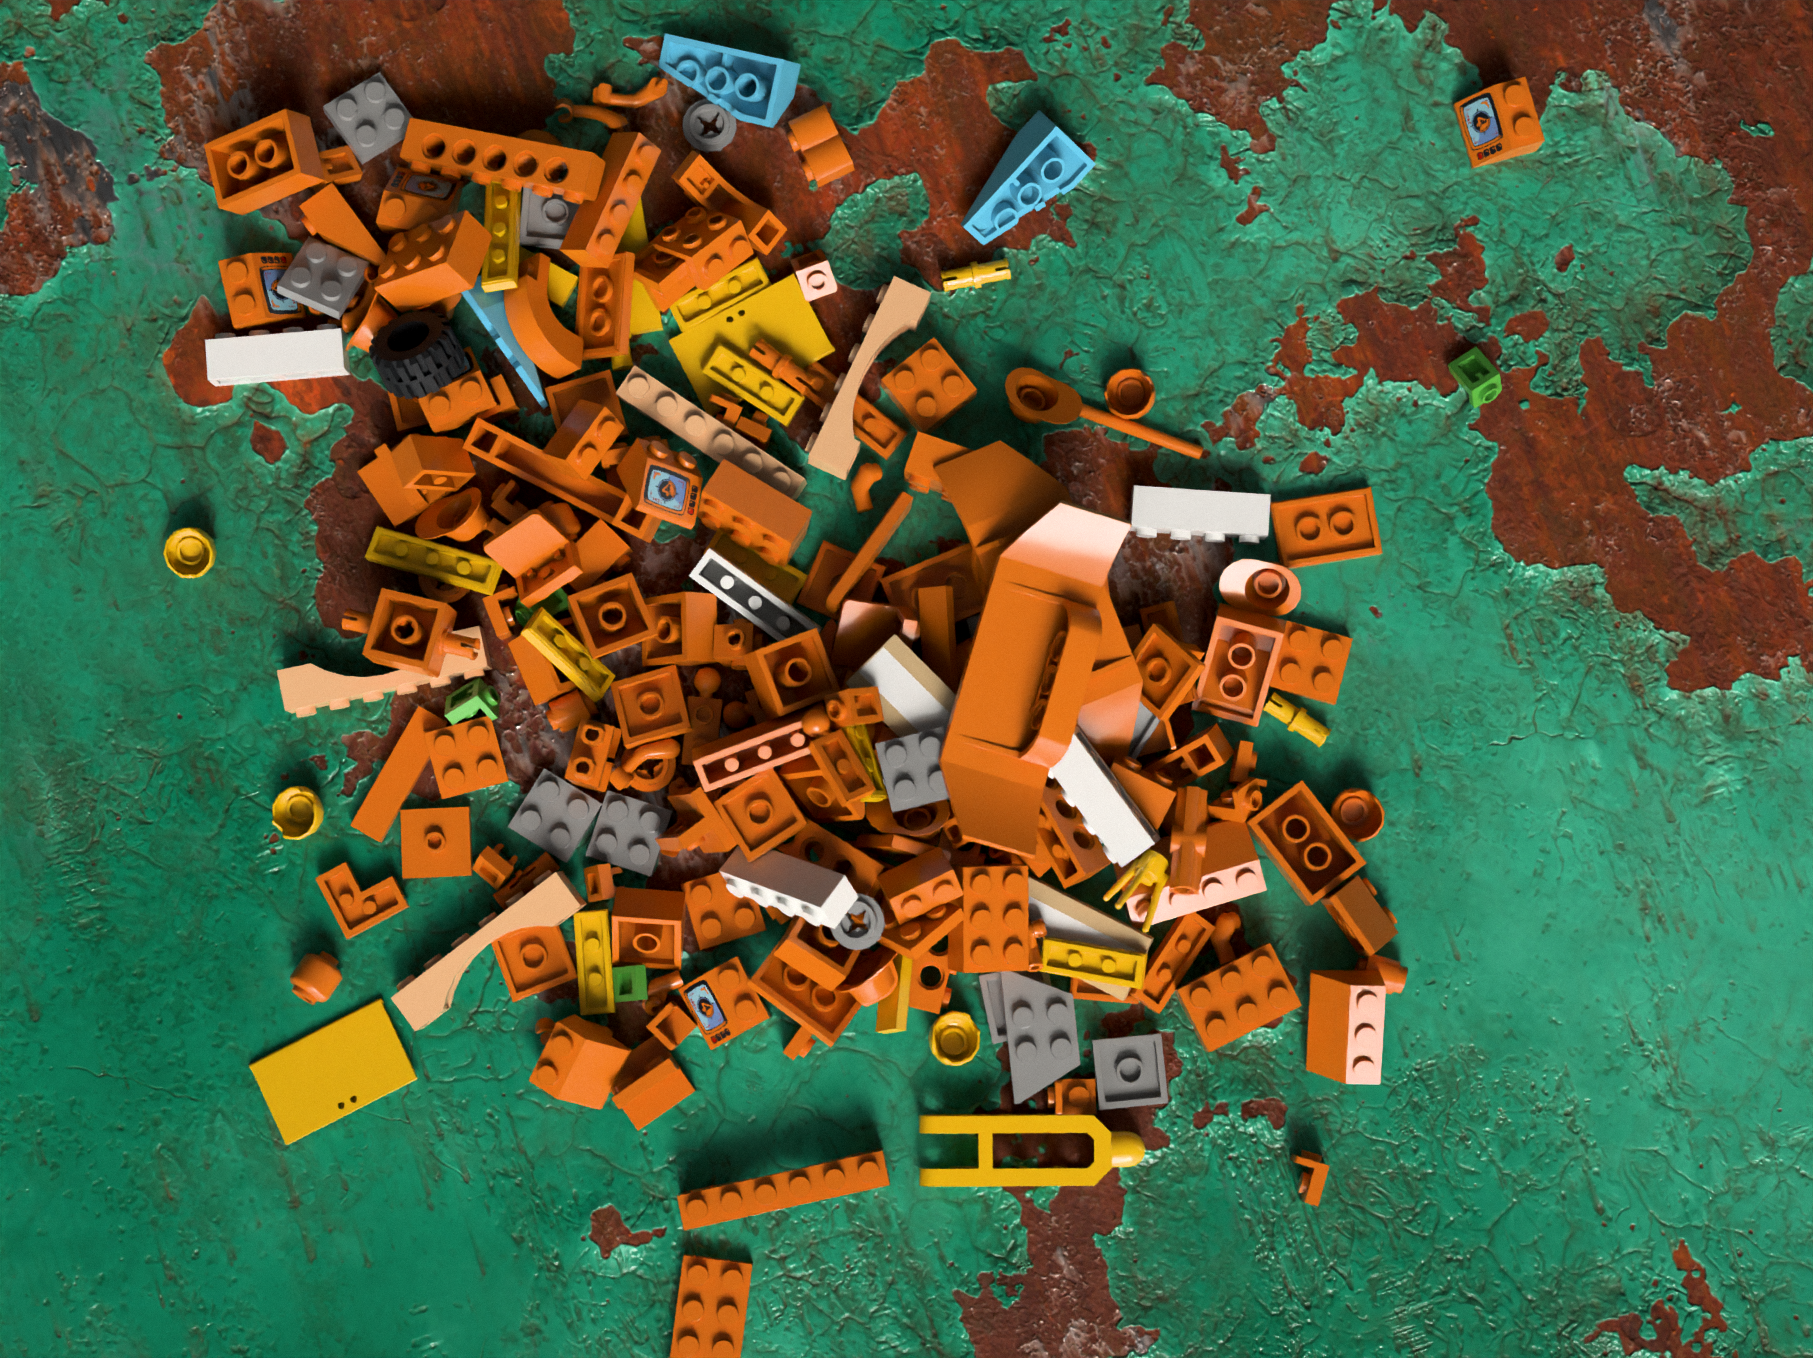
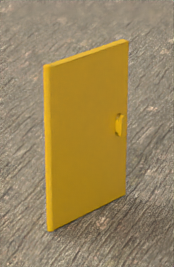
[668,274,835,416]
[249,998,418,1145]

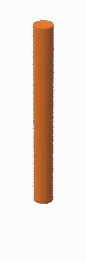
[1079,403,1204,460]

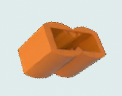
[785,105,854,188]

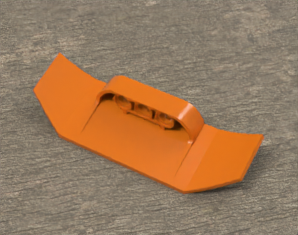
[933,440,1143,766]
[938,500,1132,859]

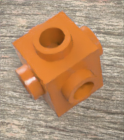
[713,619,769,670]

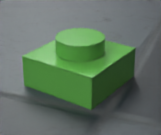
[612,965,648,1002]

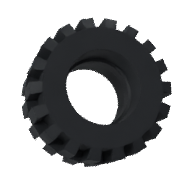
[369,310,465,399]

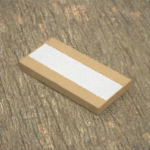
[845,634,956,738]
[1028,875,1154,1001]

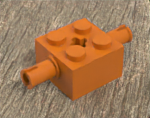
[342,588,481,678]

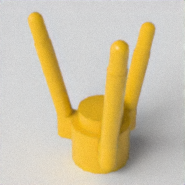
[1103,849,1169,933]

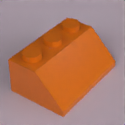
[1305,970,1386,1084]

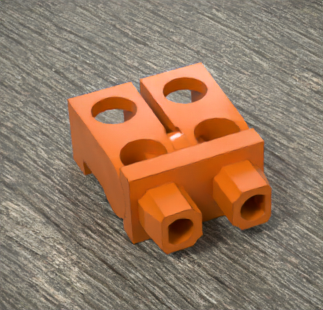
[564,718,622,793]

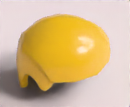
[163,527,217,578]
[272,786,324,840]
[928,1011,980,1066]

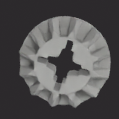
[683,99,737,153]
[831,893,886,950]

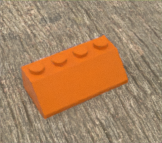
[1112,820,1267,929]

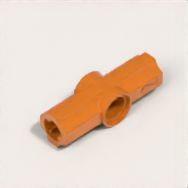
[1169,786,1208,896]

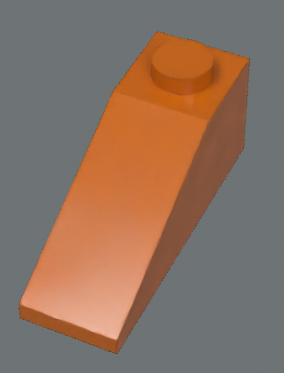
[299,182,386,268]
[1141,723,1234,789]

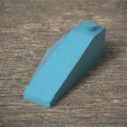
[658,33,801,128]
[961,110,1096,245]
[461,275,549,409]

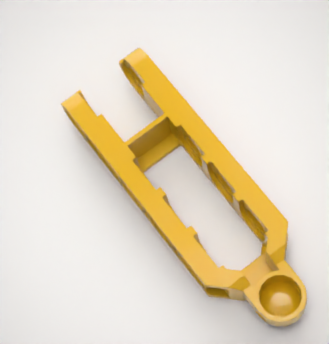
[919,1114,1146,1187]

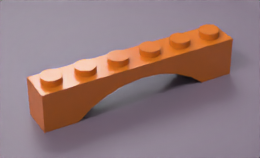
[462,417,662,543]
[677,1148,890,1231]

